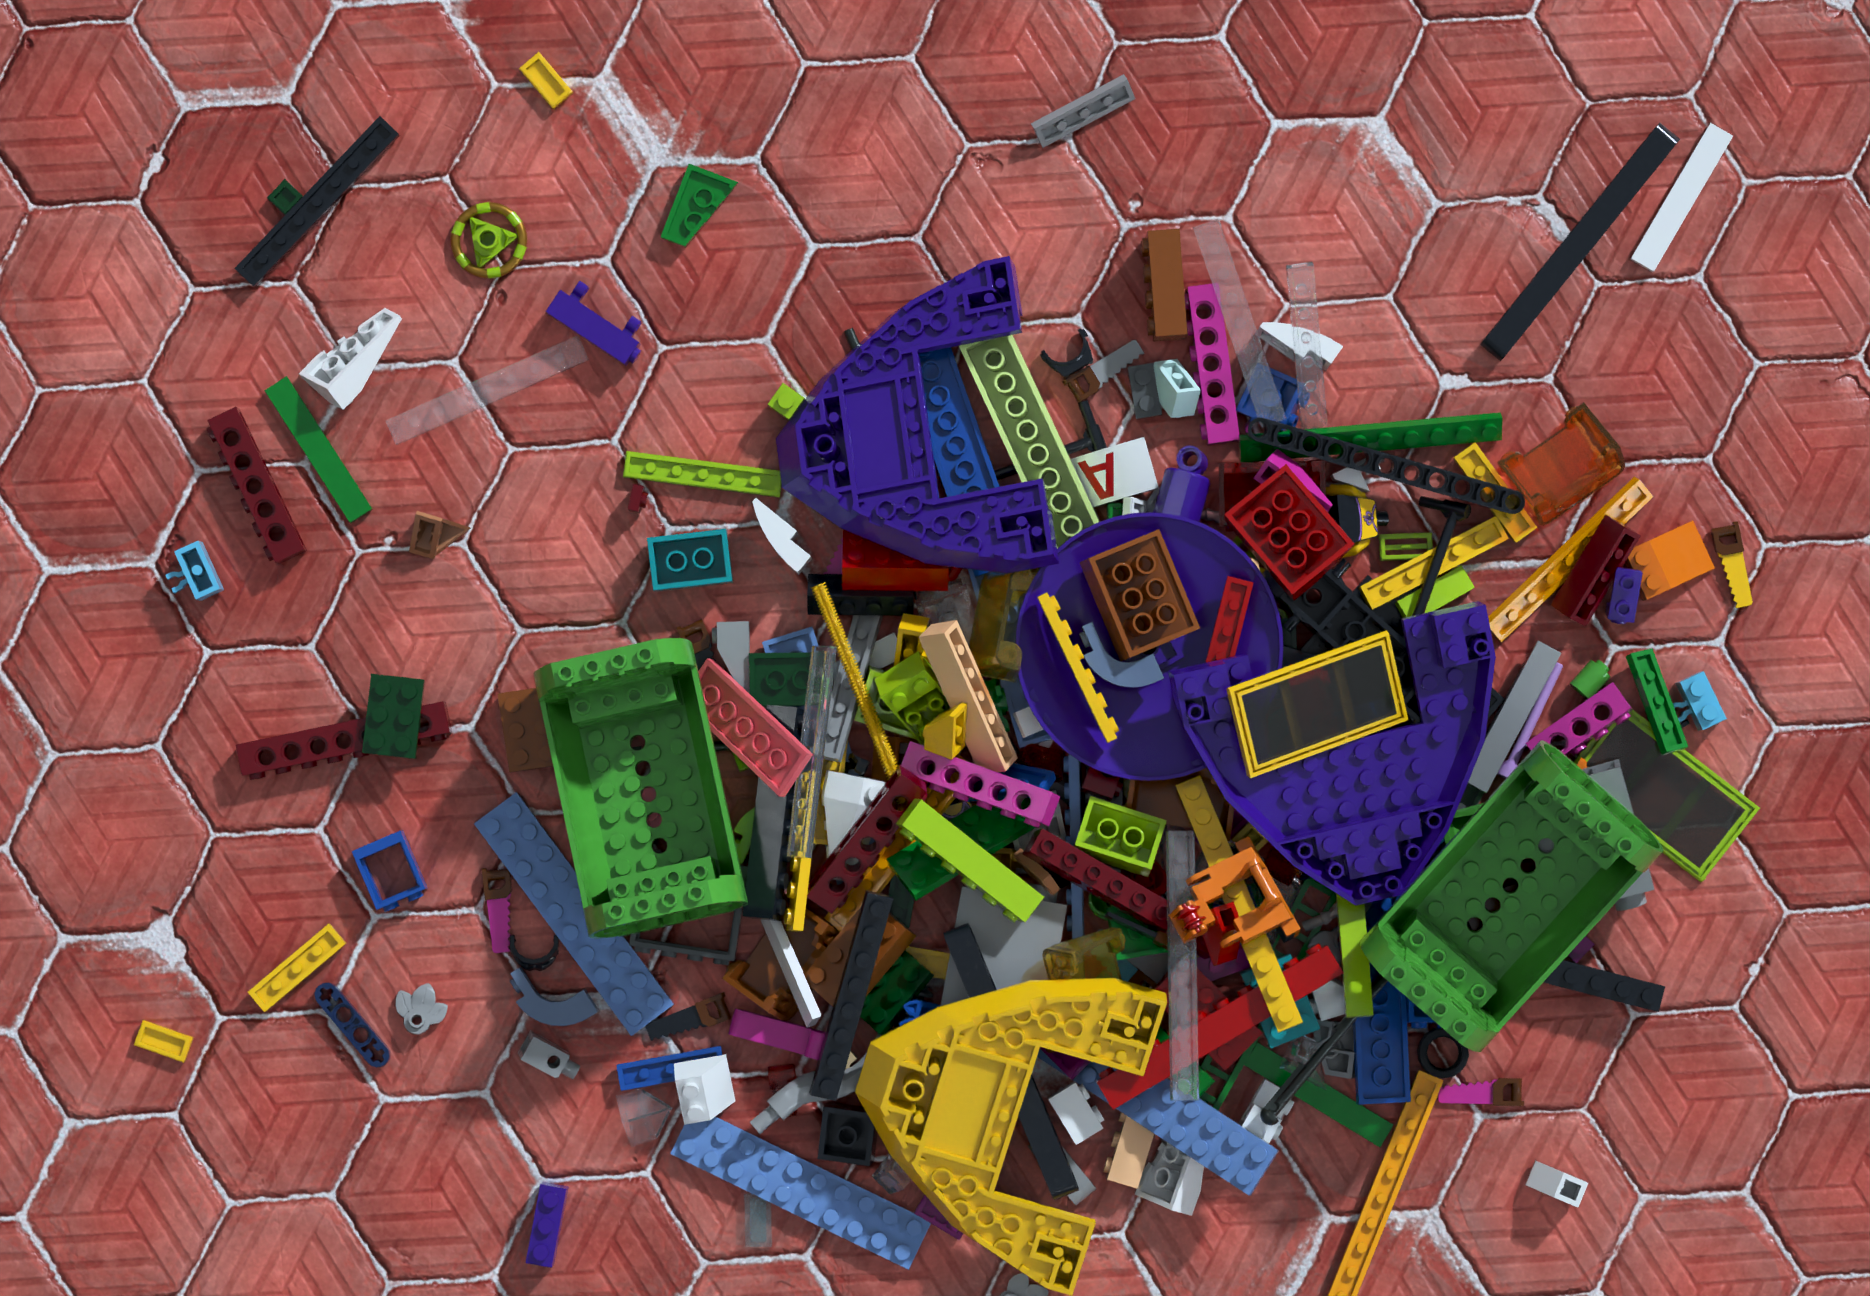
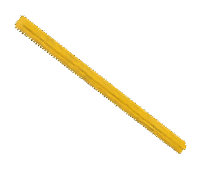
[811,583,907,804]

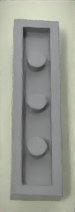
[1031,74,1135,148]

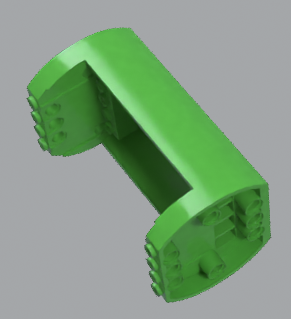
[533,638,748,939]
[1360,740,1663,1052]

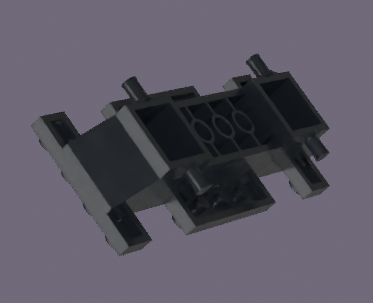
[1262,558,1505,725]

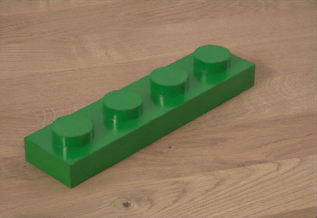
[1626,648,1688,755]

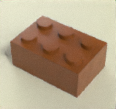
[498,688,553,773]

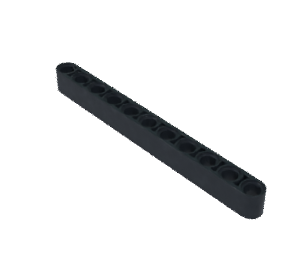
[1480,122,1680,361]
[1245,417,1525,514]
[943,923,1079,1200]

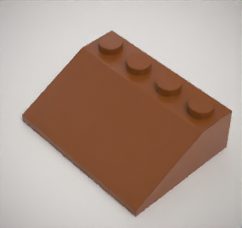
[1079,529,1200,661]

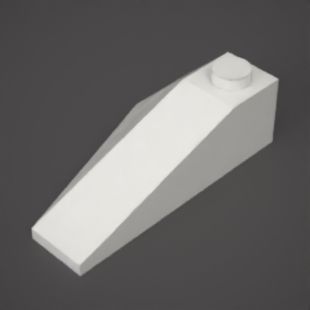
[299,308,402,410]
[821,770,886,881]
[1135,1142,1204,1216]

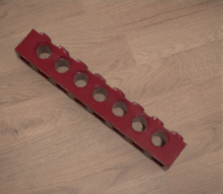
[236,701,452,780]
[1023,828,1210,959]

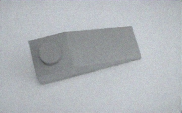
[712,621,750,694]

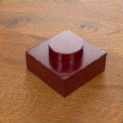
[628,484,649,513]

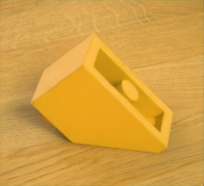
[923,702,967,760]

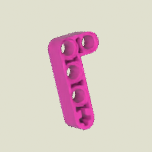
[728,1008,826,1060]

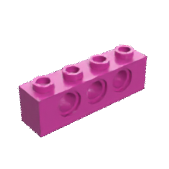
[1526,682,1633,756]

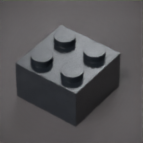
[817,1102,878,1166]

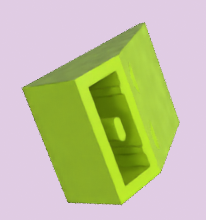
[874,651,950,746]

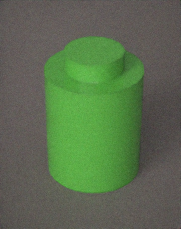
[1570,659,1610,700]

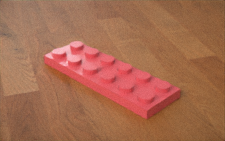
[698,658,813,797]

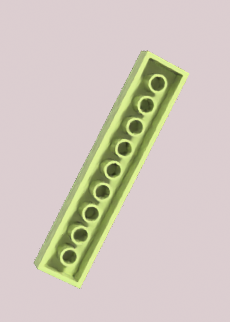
[959,335,1099,549]

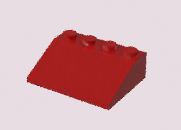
[1224,464,1355,601]

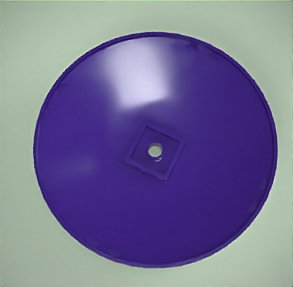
[1015,512,1283,781]

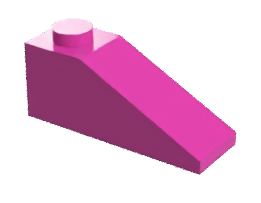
[1253,449,1333,512]

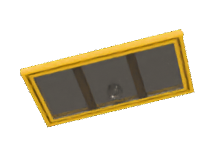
[1226,630,1408,778]

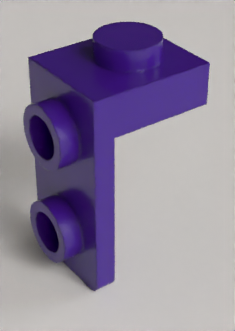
[1605,567,1643,624]

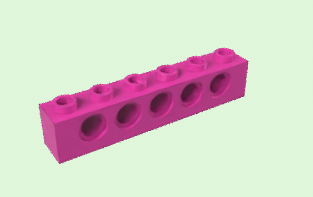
[1184,283,1239,446]
[901,741,1060,828]

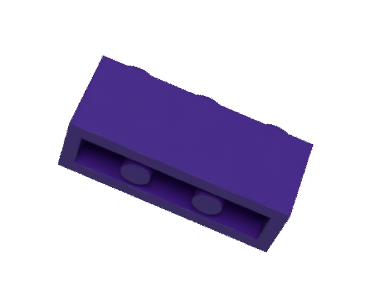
[526,1182,569,1268]

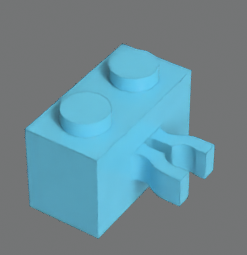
[165,541,224,601]
[1673,671,1727,731]

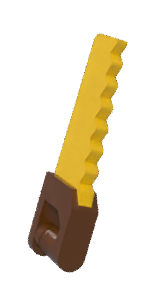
[1711,521,1752,608]

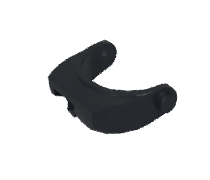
[1040,328,1093,379]

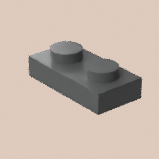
[1127,363,1162,420]

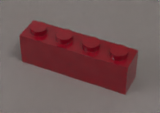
[1551,515,1641,626]

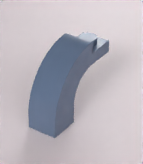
[1079,622,1164,687]
[510,967,599,1026]

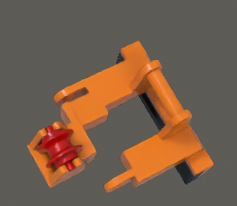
[1168,836,1301,948]

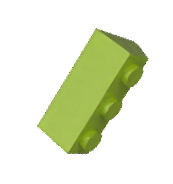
[1074,796,1167,877]

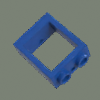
[352,830,428,912]

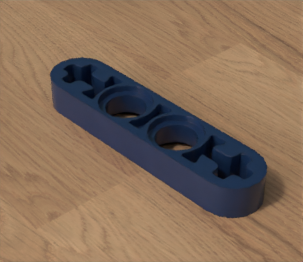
[315,982,391,1067]

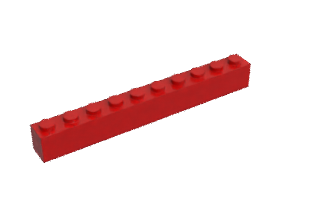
[1096,943,1344,1110]

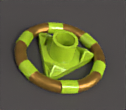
[451,202,527,279]

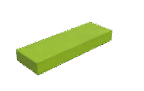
[1395,565,1475,618]

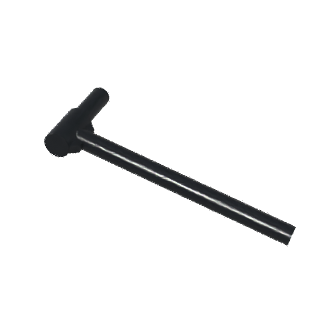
[994,400,1107,481]
[1412,496,1471,616]

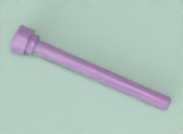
[1497,662,1563,779]

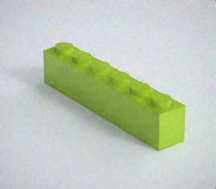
[896,798,1044,923]

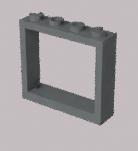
[629,853,748,965]

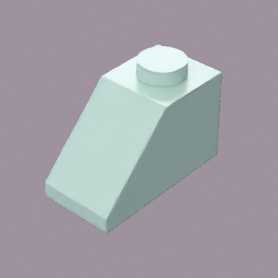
[1153,359,1201,418]

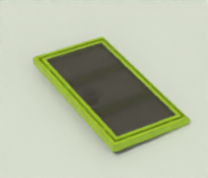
[1573,710,1760,882]

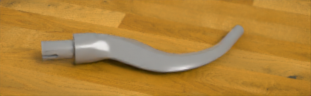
[750,1033,881,1134]

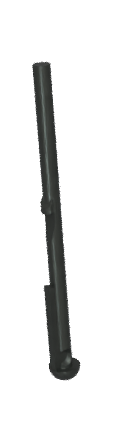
[1260,975,1388,1125]

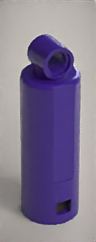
[1153,445,1211,522]

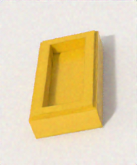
[519,52,573,110]
[134,1020,194,1063]

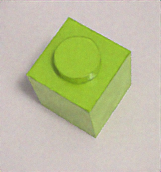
[768,383,805,421]

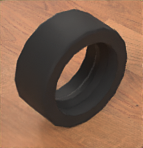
[1417,1028,1469,1078]

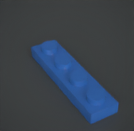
[616,1046,723,1091]

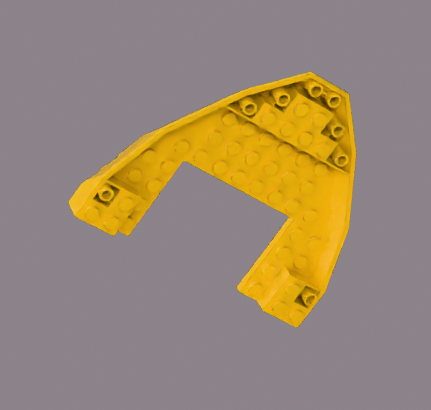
[855,978,1167,1296]

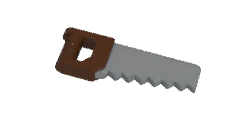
[1062,340,1144,403]

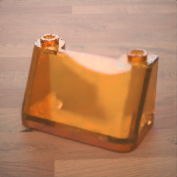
[1497,402,1625,526]

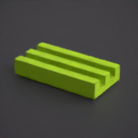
[1379,532,1433,561]

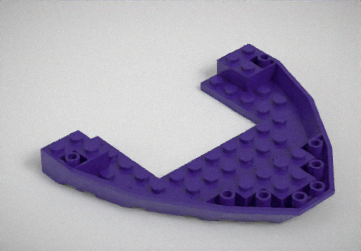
[776,256,1059,574]
[1168,601,1496,906]

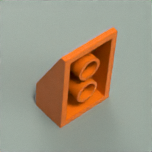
[1625,520,1715,601]

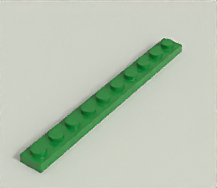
[1239,412,1503,463]

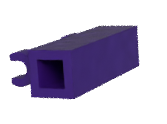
[545,281,642,366]

